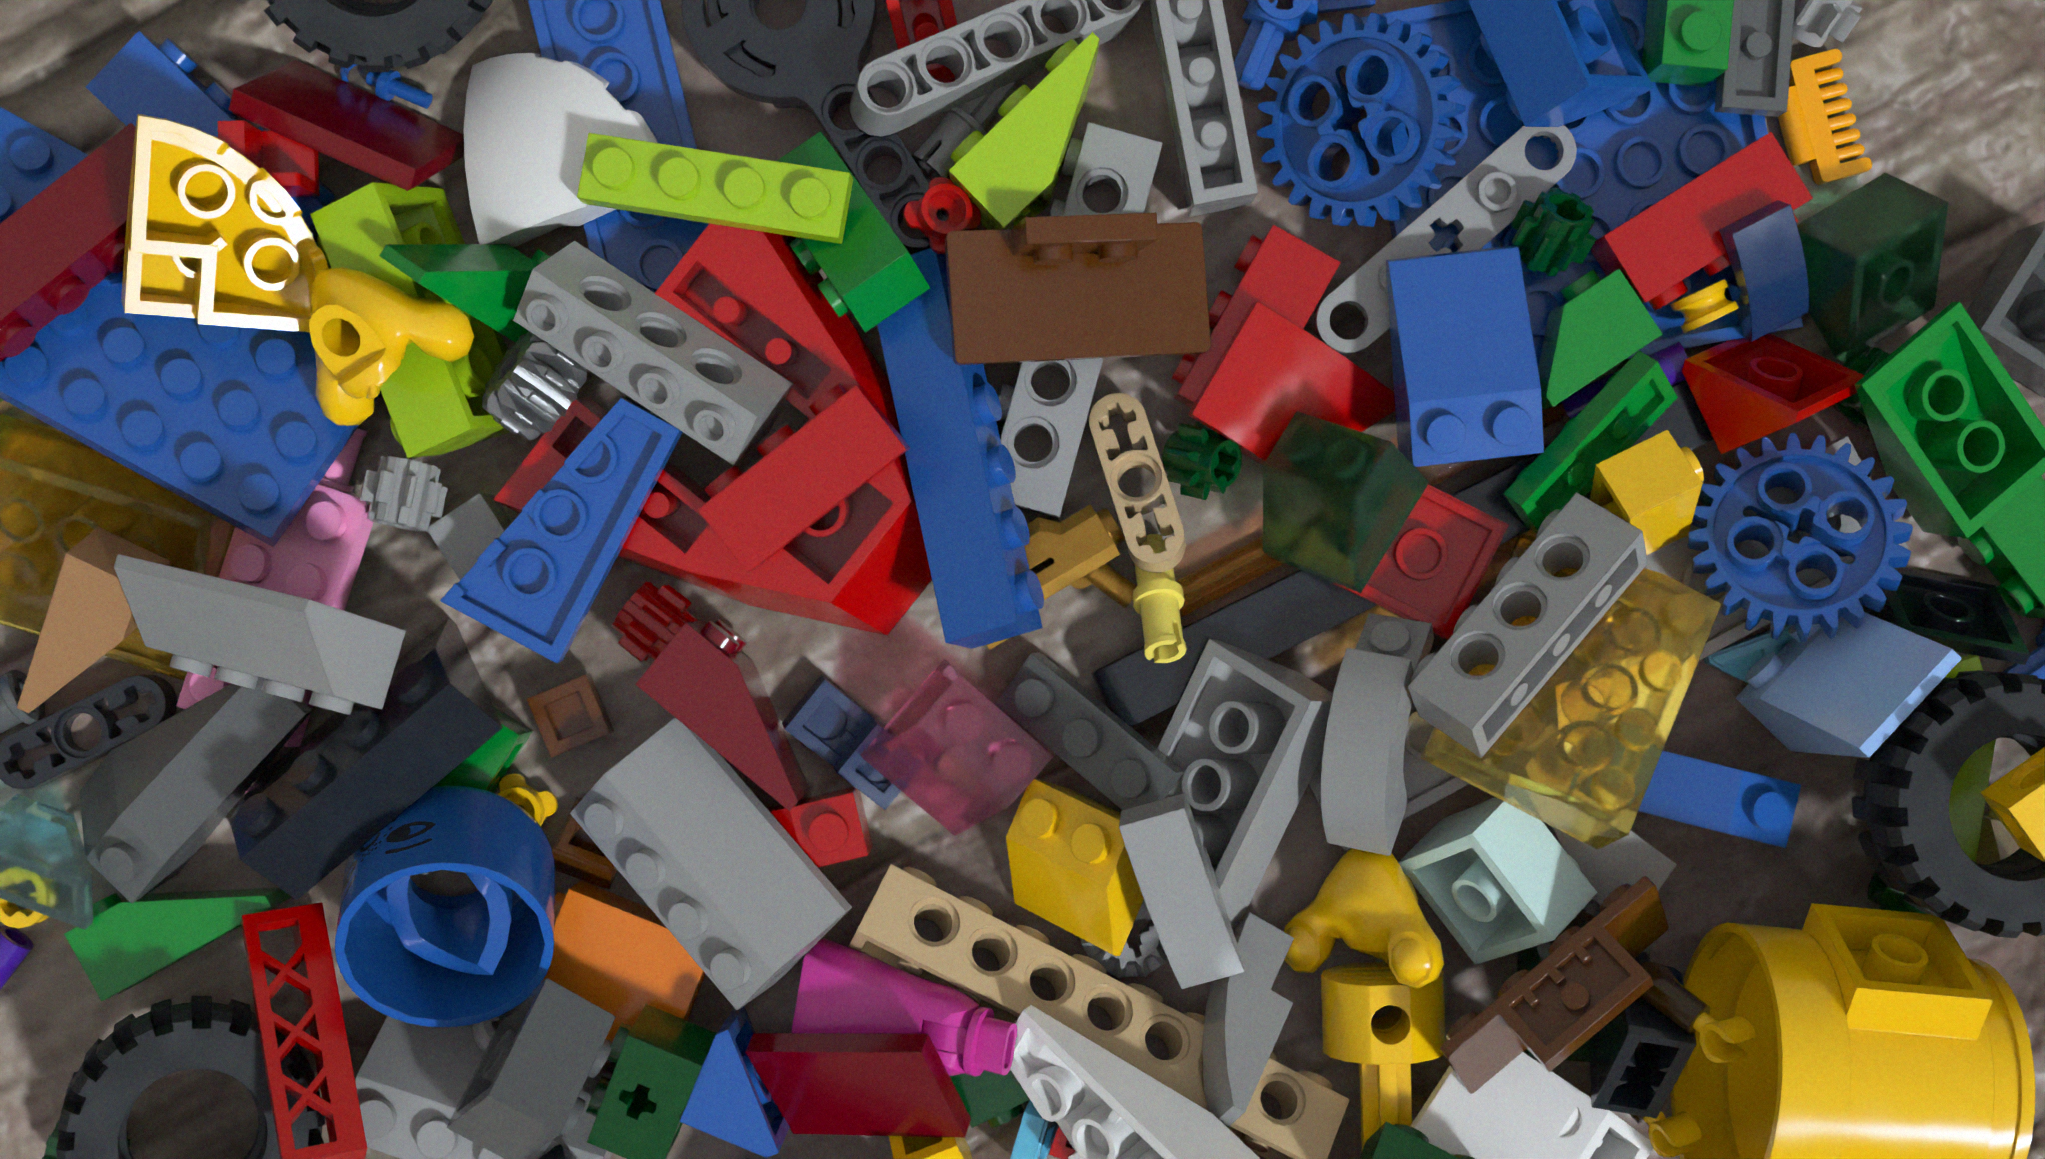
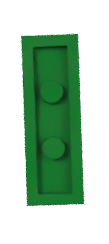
[1503,351,1678,534]

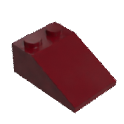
[635,619,810,811]

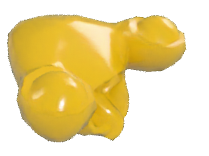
[308,267,474,426]
[1283,848,1444,989]

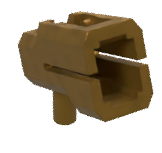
[986,504,1137,650]

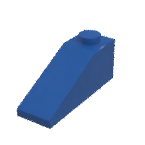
[1577,733,1801,848]

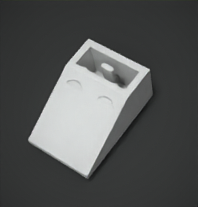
[1411,1052,1653,1159]

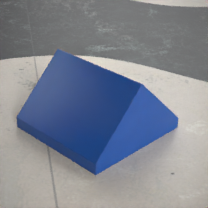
[680,1006,789,1158]

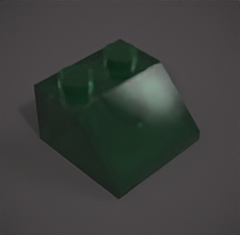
[1797,172,1949,364]
[1263,411,1429,593]

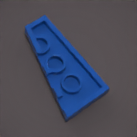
[440,398,683,664]

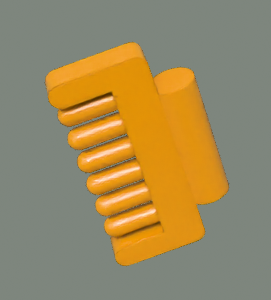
[1777,49,1872,185]

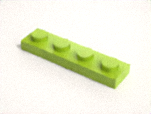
[577,133,853,244]

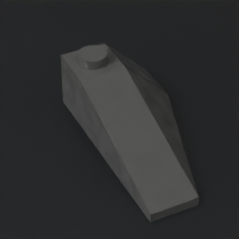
[79,677,312,903]

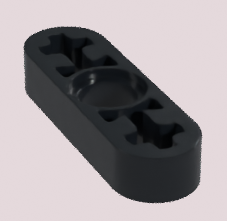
[0,675,177,789]

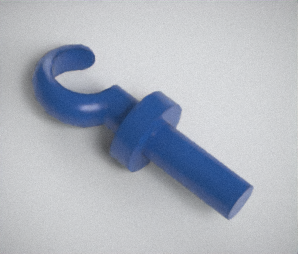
[340,64,433,109]

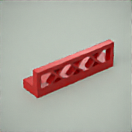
[241,902,367,1159]

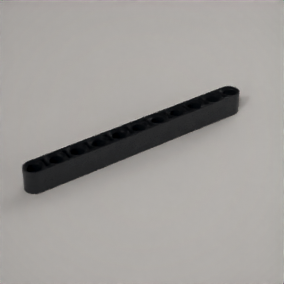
[1091,381,1714,727]

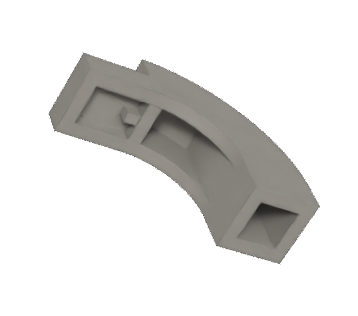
[1321,613,1434,856]

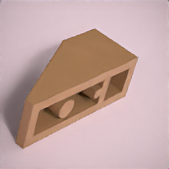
[17,527,171,713]

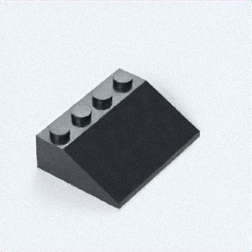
[229,618,503,900]

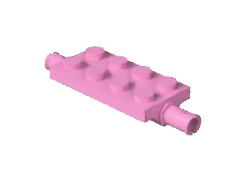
[176,428,374,794]

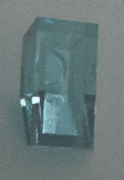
[0,794,93,930]

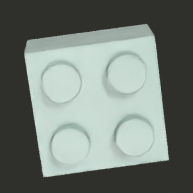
[1398,788,1598,965]

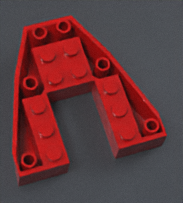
[493,223,932,636]

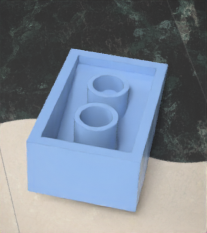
[1736,612,1962,758]

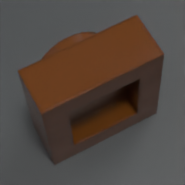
[527,673,614,758]

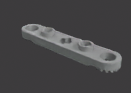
[1313,125,1577,355]

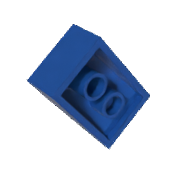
[1386,245,1544,467]

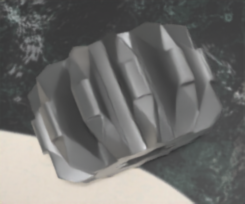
[482,331,588,441]

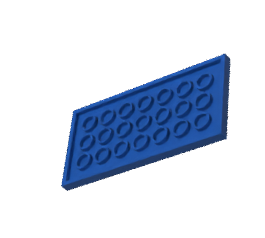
[0,107,381,547]

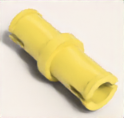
[1132,534,1187,663]

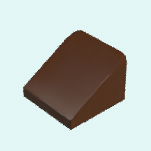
[552,797,618,889]

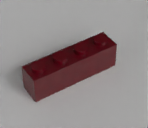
[0,123,136,362]

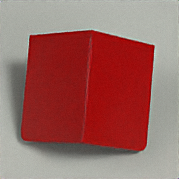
[218,120,320,197]

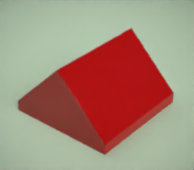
[1682,334,1865,454]

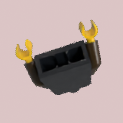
[1590,951,1756,1157]

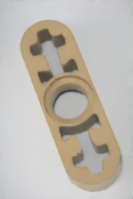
[1089,393,1186,573]

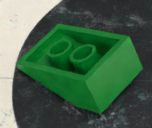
[1854,302,2045,539]

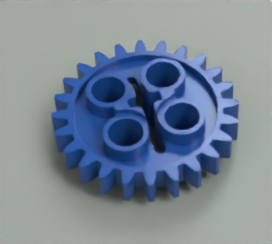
[1257,12,1466,227]
[1687,433,1913,642]

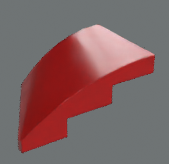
[1188,301,1395,480]

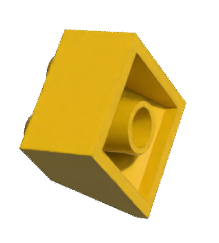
[1006,778,1144,956]

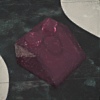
[860,659,1054,836]

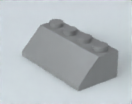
[114,554,406,715]
[1157,639,1333,928]
[570,718,852,1010]
[355,1016,614,1159]

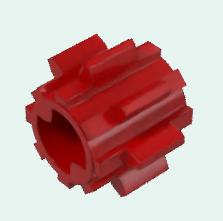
[611,582,698,662]

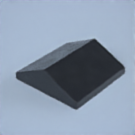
[1869,567,2030,665]

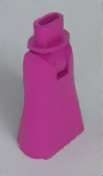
[791,938,1017,1077]

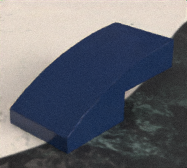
[1720,200,1809,342]
[782,674,926,810]

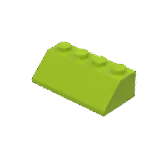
[310,182,510,458]

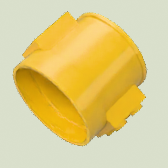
[1670,903,2035,1159]

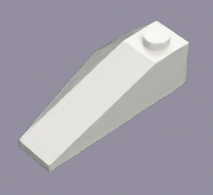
[1010,1005,1260,1159]

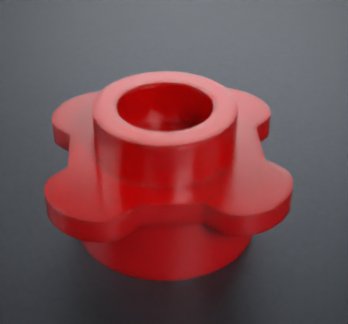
[903,177,981,254]

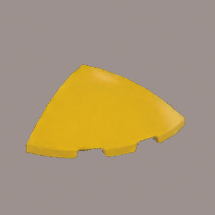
[121,114,329,332]

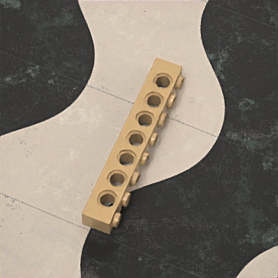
[848,864,1350,1159]

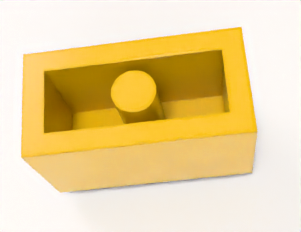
[1590,430,1704,556]

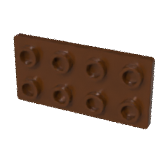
[944,212,1211,365]
[1440,876,1669,1094]

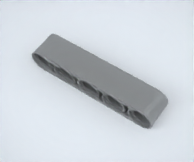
[850,0,1144,137]

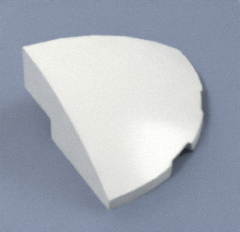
[463,53,658,247]

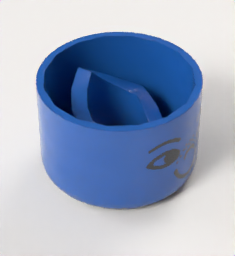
[335,785,555,1027]

